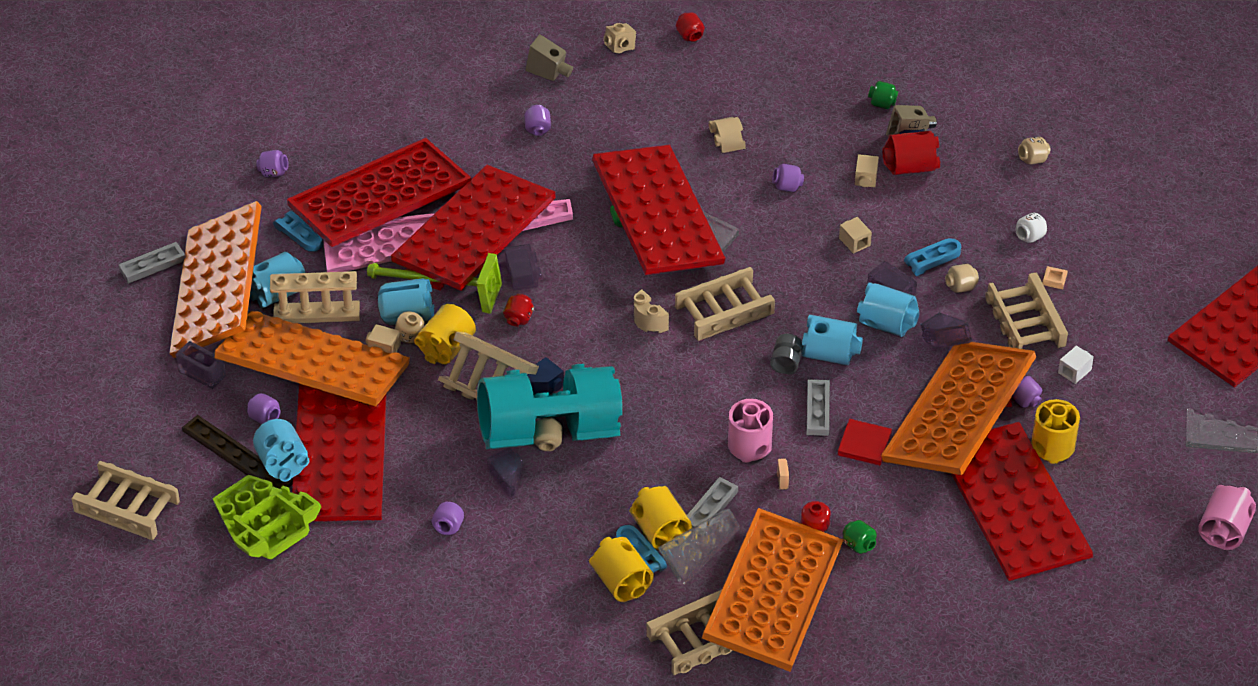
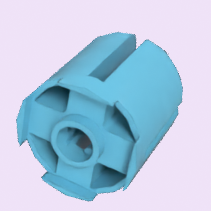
[378,278,434,325]

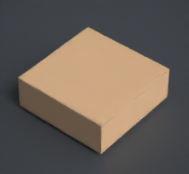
[1042,266,1068,289]
[777,458,789,489]

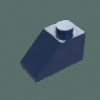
[527,357,564,395]

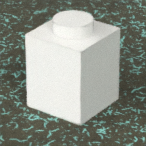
[1058,345,1093,384]

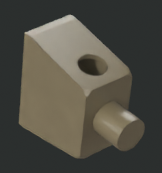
[525,34,573,81]

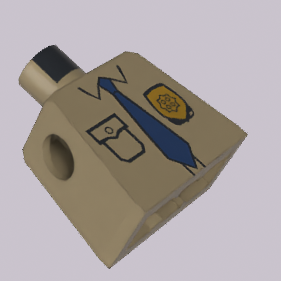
[886,105,937,137]

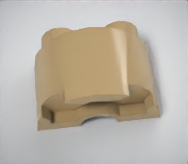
[709,117,746,153]
[634,289,669,333]

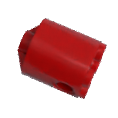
[882,131,940,175]

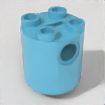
[250,252,305,308]
[857,283,920,337]
[802,315,863,365]
[253,419,309,482]

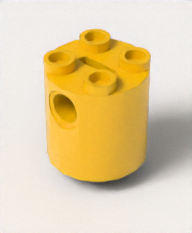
[414,304,476,364]
[1031,399,1080,464]
[629,486,692,551]
[589,537,654,602]

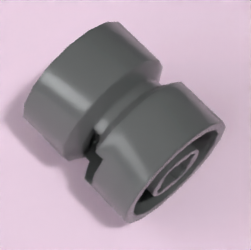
[770,333,804,375]

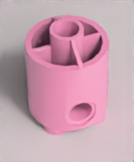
[728,399,773,463]
[1199,485,1256,550]

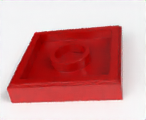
[837,419,892,466]

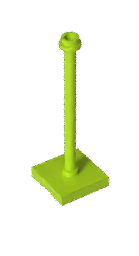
[367,253,502,314]

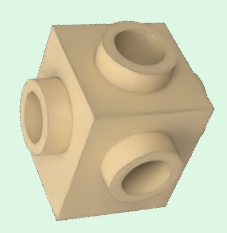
[604,23,636,53]

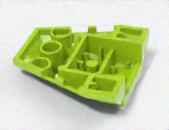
[213,475,321,559]

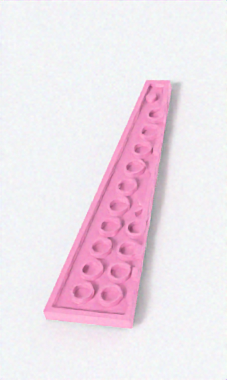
[323,199,573,272]

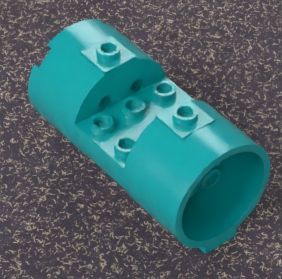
[477,364,622,450]

